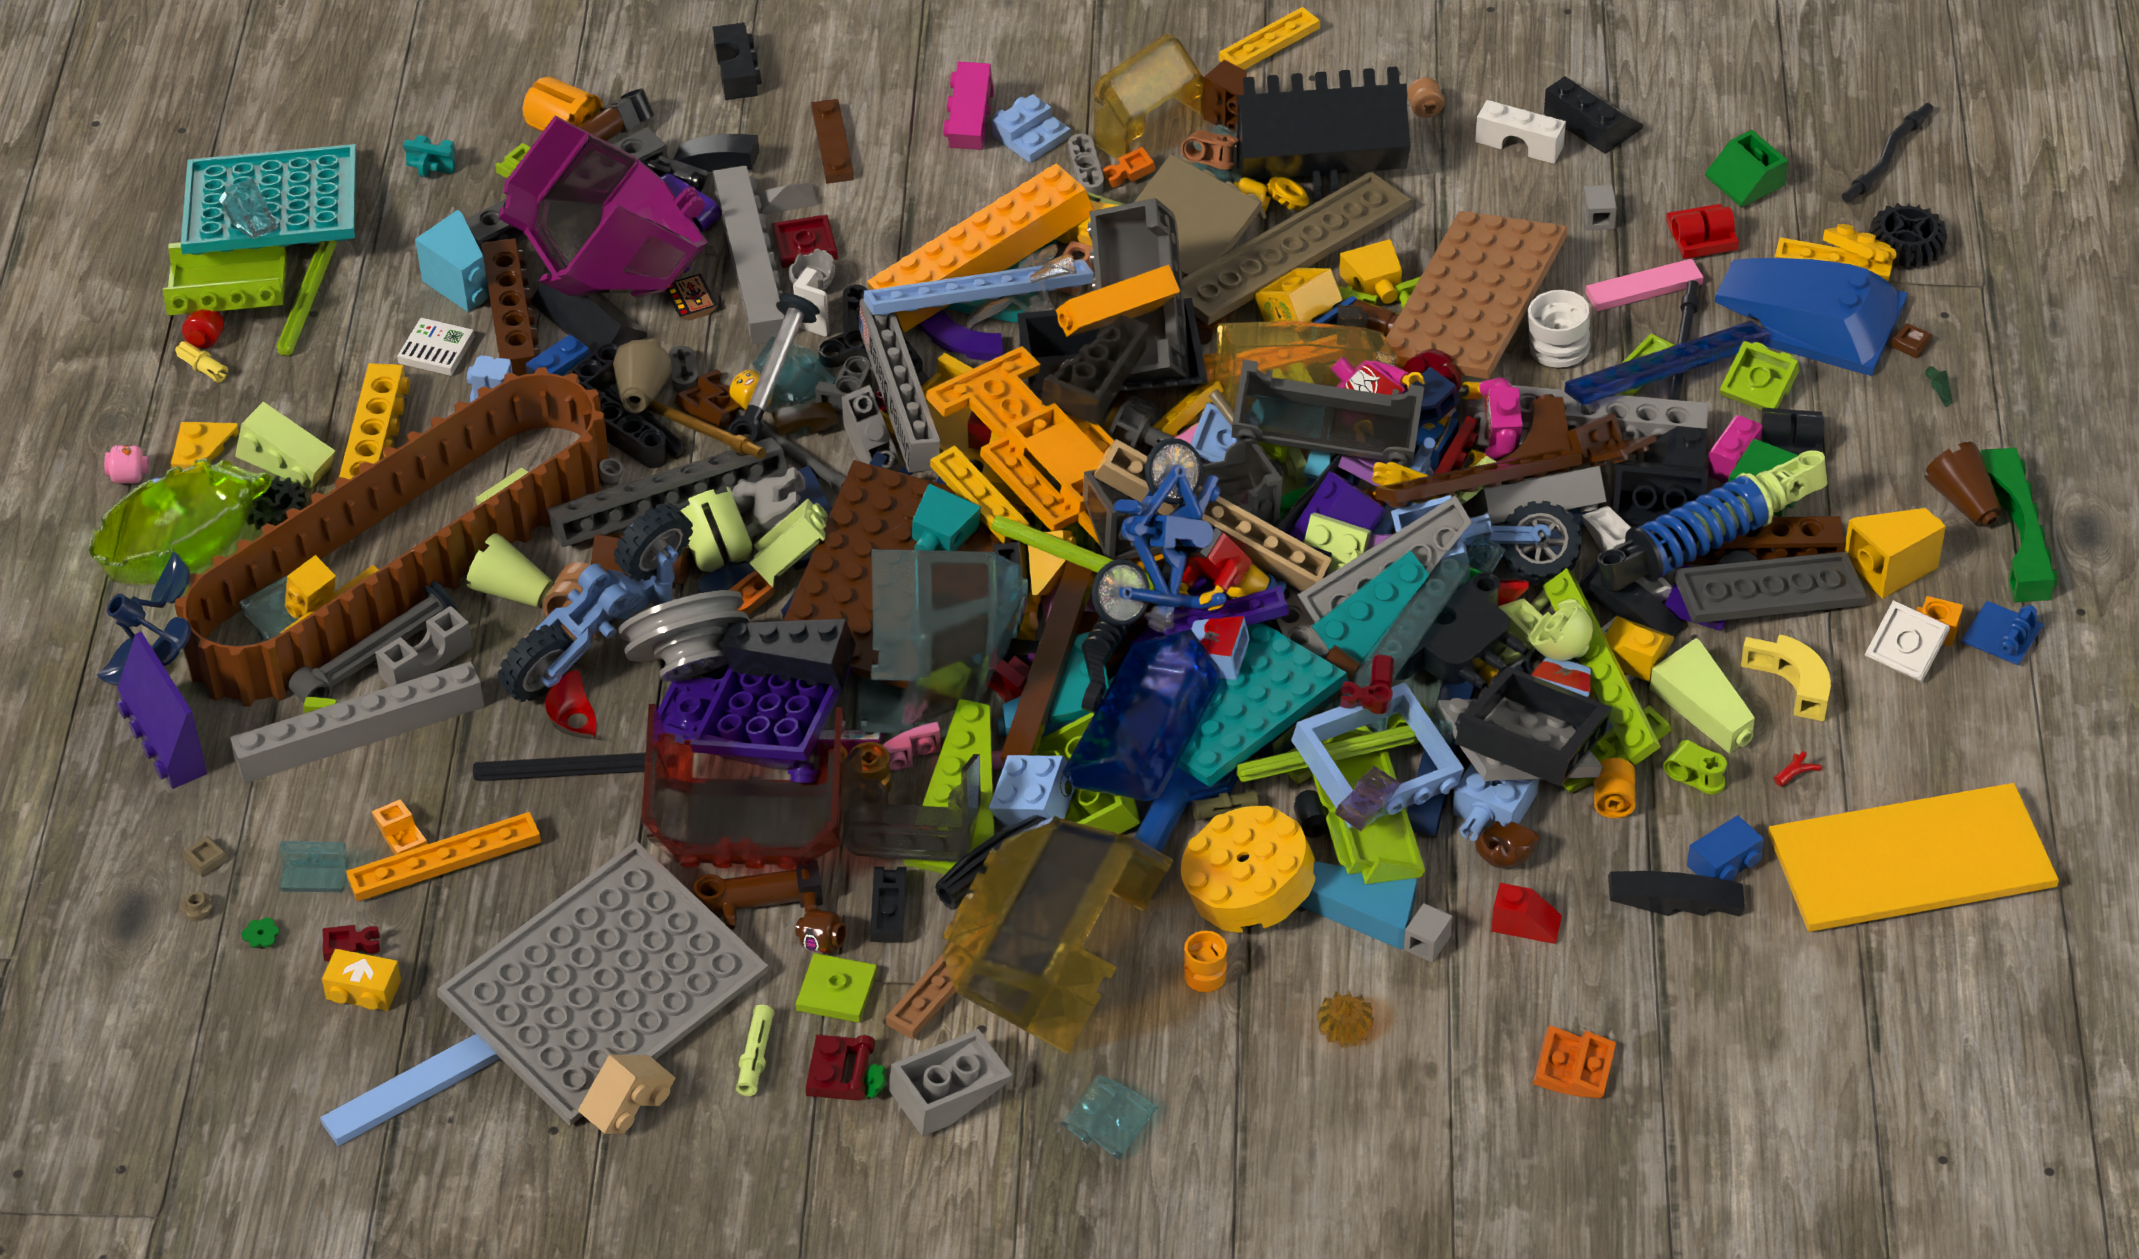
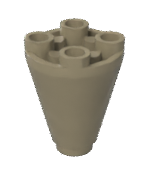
[613,339,672,413]

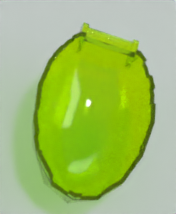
[88,458,271,587]

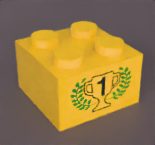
[1255,268,1342,328]

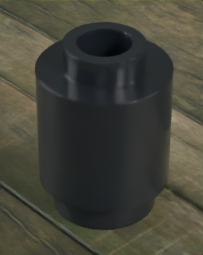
[1294,790,1329,837]

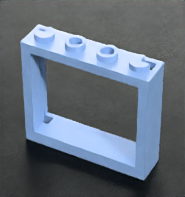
[1291,682,1464,829]

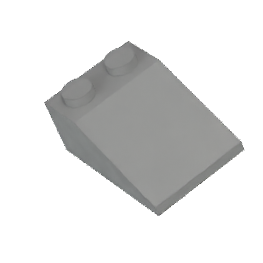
[889,1029,1013,1137]

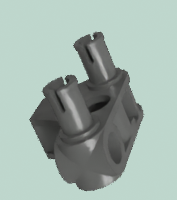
[1108,395,1182,453]

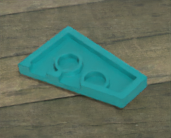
[1051,632,1114,724]

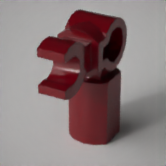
[1340,654,1394,714]

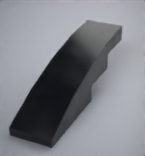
[1608,871,1745,917]

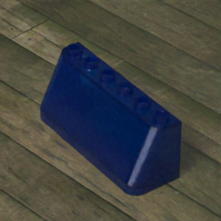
[1062,629,1221,801]

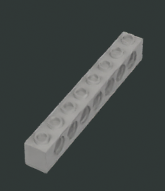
[1467,381,1708,441]

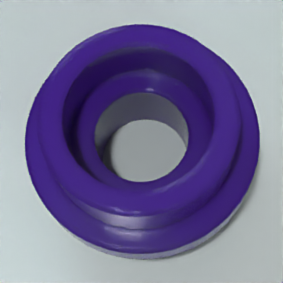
[787,762,819,783]

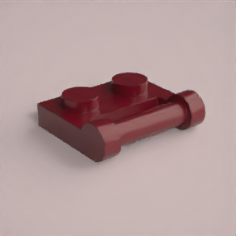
[805,1034,875,1101]

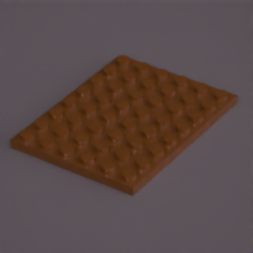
[783,460,1027,702]

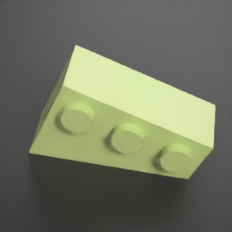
[235,402,335,490]

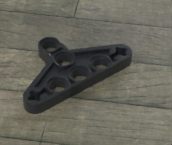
[818,284,923,374]

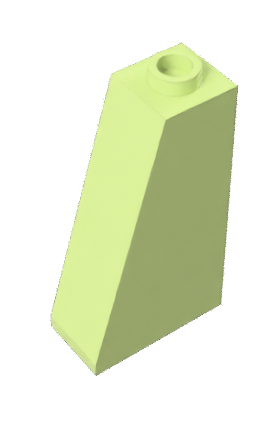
[1649,638,1755,754]

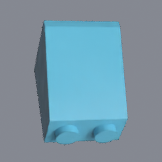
[415,210,489,312]

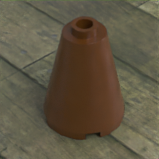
[1924,442,2002,527]

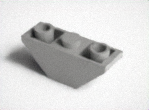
[842,385,902,471]

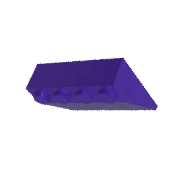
[116,631,207,789]

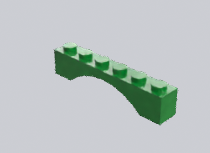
[1980,447,2058,603]

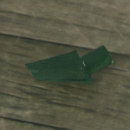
[1925,366,1953,408]

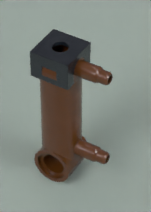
[693,860,823,930]

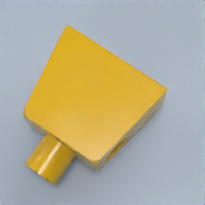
[1339,239,1402,304]

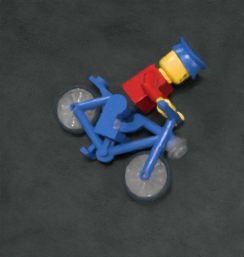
[1092,438,1286,632]

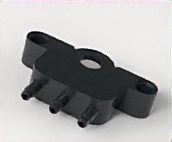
[1387,572,1529,689]

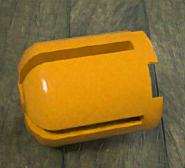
[522,76,603,132]

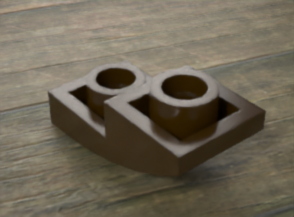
[771,402,839,436]

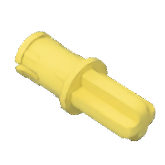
[175,341,228,383]

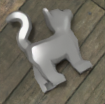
[718,467,806,544]

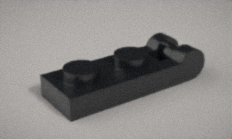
[870,867,907,942]

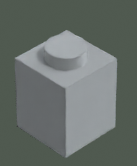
[1582,185,1617,230]
[1404,903,1453,963]

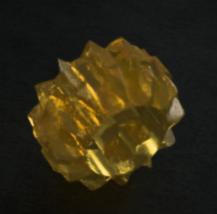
[1317,990,1374,1048]

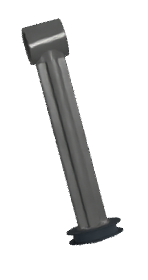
[289,581,458,703]

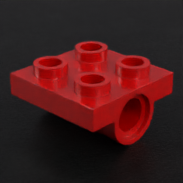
[1666,204,1739,259]

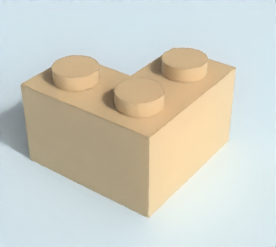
[578,1054,676,1134]

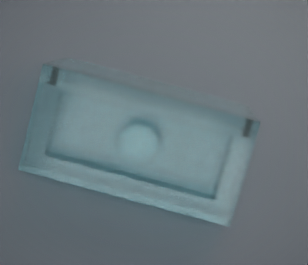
[279,841,349,893]

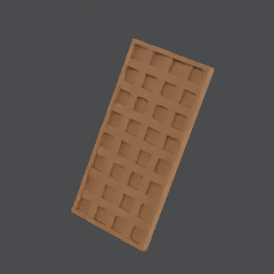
[1377,211,1568,379]

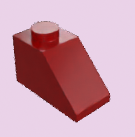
[1491,883,1562,944]

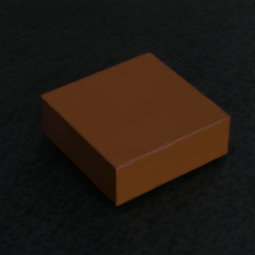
[1891,323,1932,359]

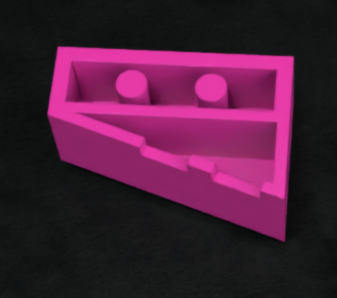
[943,61,994,150]

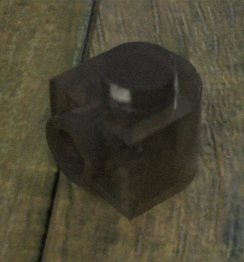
[1337,305,1367,341]

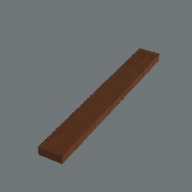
[1000,561,1097,764]

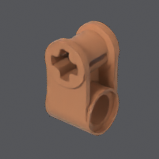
[1181,130,1238,170]

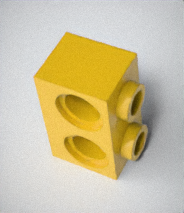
[285,555,336,619]

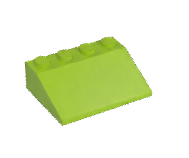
[1036,709,1141,850]

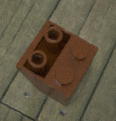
[1203,60,1247,136]

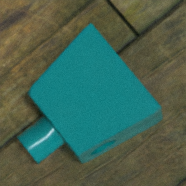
[912,484,981,558]

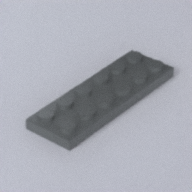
[1674,551,1868,623]

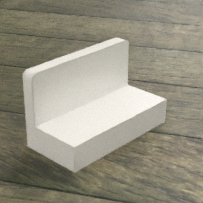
[793,267,830,337]

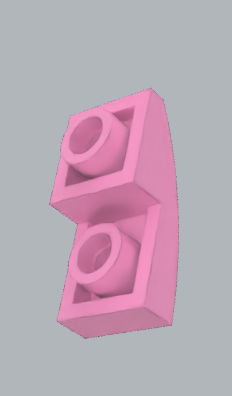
[883,722,941,771]

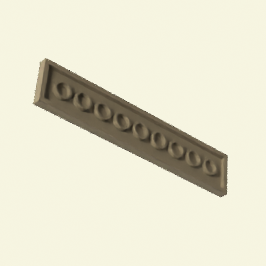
[1182,171,1411,325]

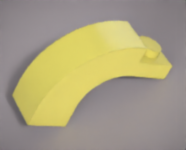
[1741,634,1831,721]

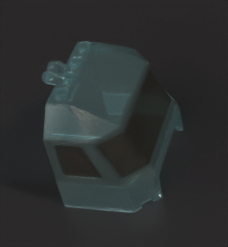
[857,549,1028,733]

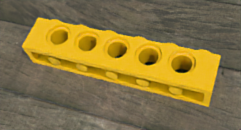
[339,363,410,479]

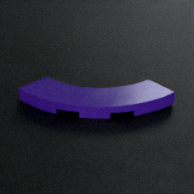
[917,309,1003,361]

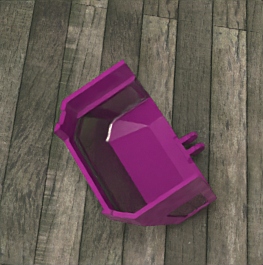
[498,116,708,298]

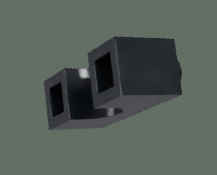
[712,22,762,100]

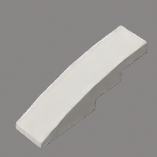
[1582,506,1672,601]

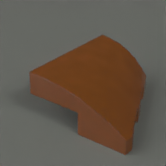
[675,369,741,430]

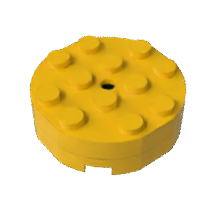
[1181,806,1316,933]

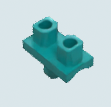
[403,135,456,178]

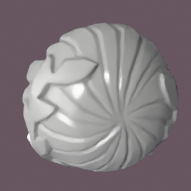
[789,249,835,291]

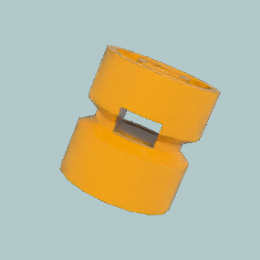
[1594,758,1636,819]
[1184,931,1227,993]

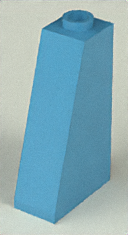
[1299,862,1417,949]

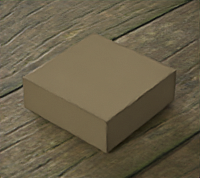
[182,835,228,877]

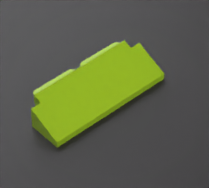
[1312,729,1425,884]

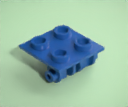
[1961,601,2044,665]

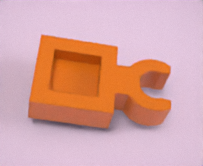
[1102,147,1156,188]

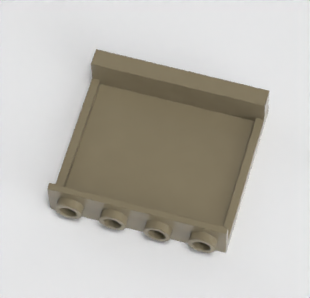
[1134,154,1266,279]

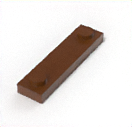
[811,99,854,184]

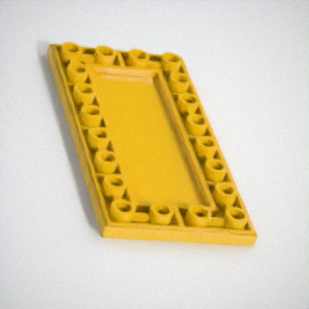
[1768,783,2059,932]

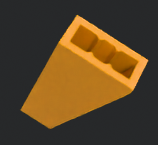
[1056,265,1180,337]

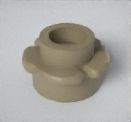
[180,892,212,921]

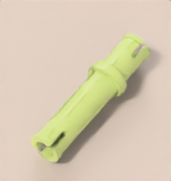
[736,1005,775,1096]

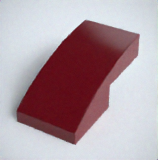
[994,656,1031,690]

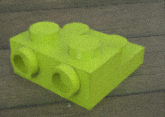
[1719,341,1799,410]

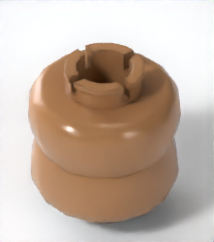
[1407,77,1445,118]

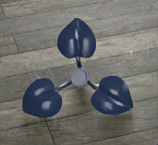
[97,551,191,686]

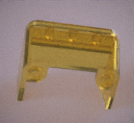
[1094,34,1204,160]

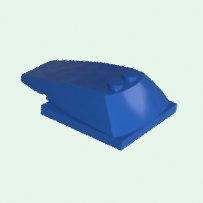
[1715,258,1908,376]

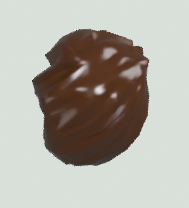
[1475,821,1540,869]

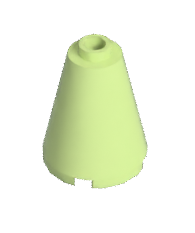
[466,533,553,608]

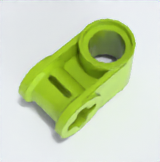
[1663,740,1727,795]

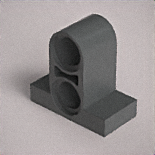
[815,356,875,415]

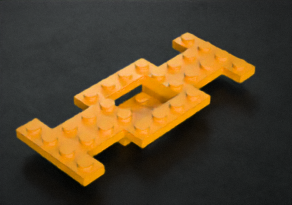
[926,346,1166,592]

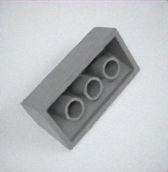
[1471,466,1606,526]

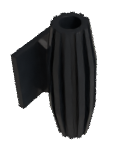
[935,815,1054,920]

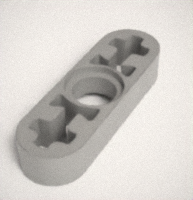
[1068,134,1104,196]

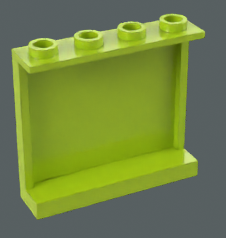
[162,242,287,316]

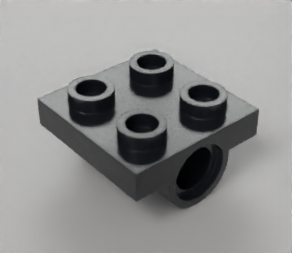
[1761,408,1824,455]

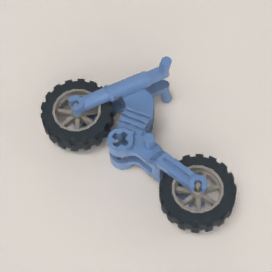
[1372,437,1582,584]
[498,503,693,702]

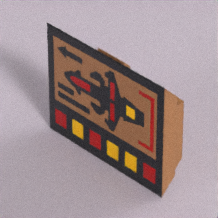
[666,273,718,320]

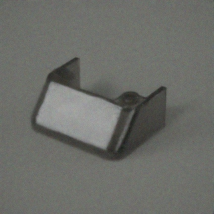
[841,747,981,862]

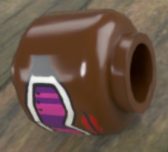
[795,909,847,954]

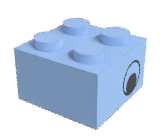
[989,755,1079,831]

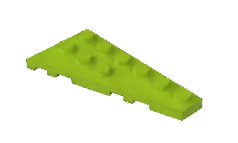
[903,699,995,874]

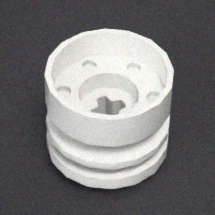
[1528,290,1590,368]

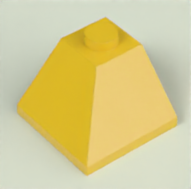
[1028,530,1076,596]
[1605,616,1674,682]

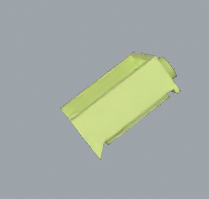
[750,499,828,587]

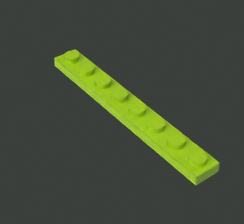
[1543,568,1661,765]

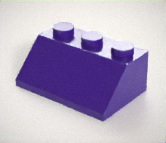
[1289,471,1387,578]

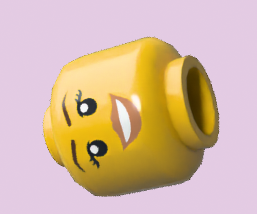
[729,369,773,411]

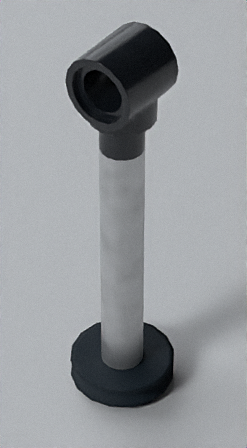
[728,293,820,443]

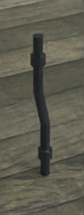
[1842,103,1933,203]

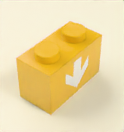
[322,949,402,1011]

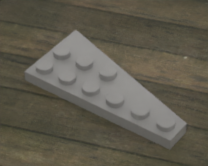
[1297,496,1472,623]

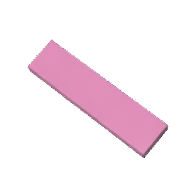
[1585,259,1704,311]

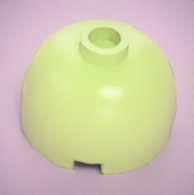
[1530,599,1593,661]

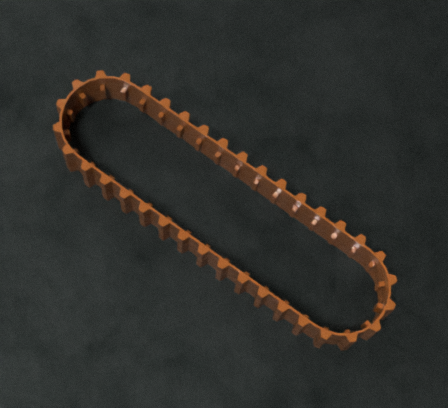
[174,367,609,707]

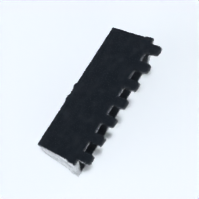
[1235,66,1411,200]
[1017,298,1208,400]

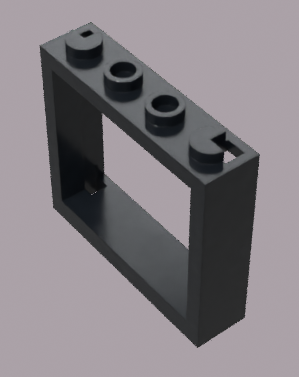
[1455,666,1612,786]

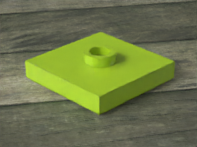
[795,953,877,1023]

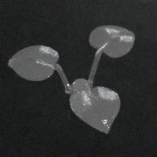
[967,244,1077,331]

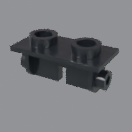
[648,155,709,192]

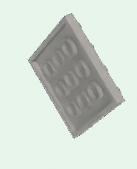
[1435,698,1602,781]

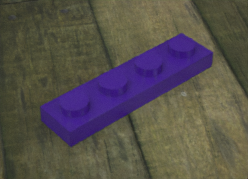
[1160,586,1289,647]

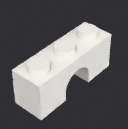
[1475,100,1566,164]

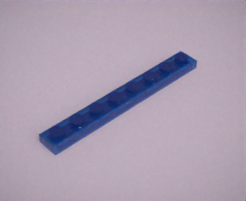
[1564,321,1770,405]

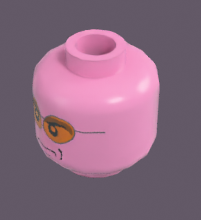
[104,445,149,484]

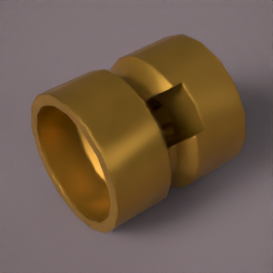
[848,742,892,802]

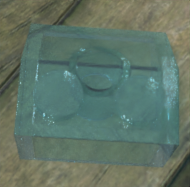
[752,336,837,404]

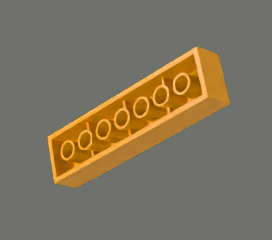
[867,163,1093,333]

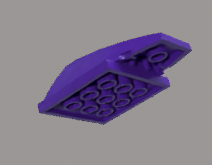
[650,666,851,769]

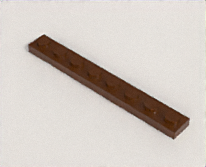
[1375,449,1582,507]

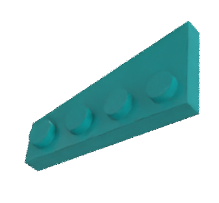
[1311,550,1429,662]

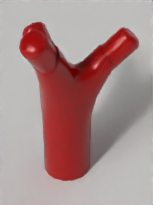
[1774,751,1822,787]

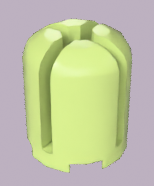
[680,486,752,572]

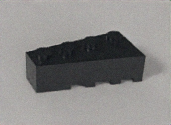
[721,619,856,691]

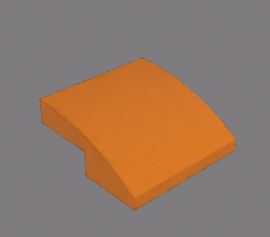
[1532,1025,1616,1098]

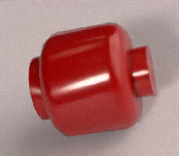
[182,309,224,349]

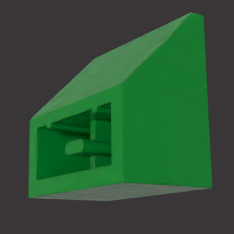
[1705,129,1788,208]

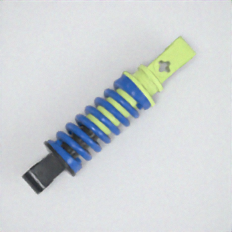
[1598,450,1827,591]

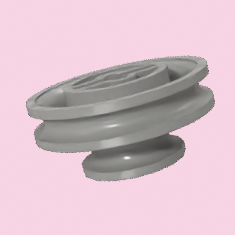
[618,590,749,682]

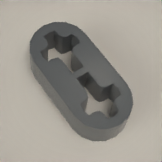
[668,346,698,393]

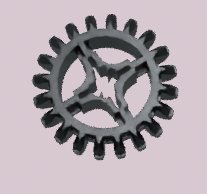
[1869,202,1947,269]

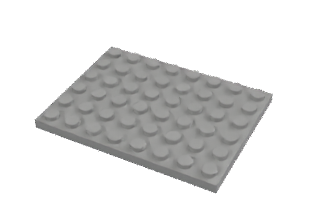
[437,841,769,1126]

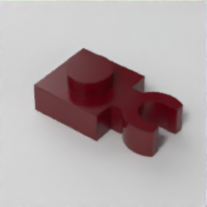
[322,925,380,962]

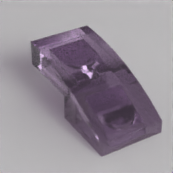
[1335,766,1401,831]

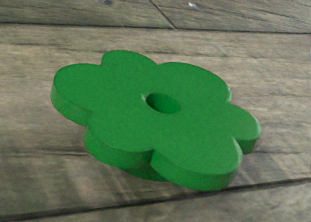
[241,917,280,948]
[864,1064,886,1099]

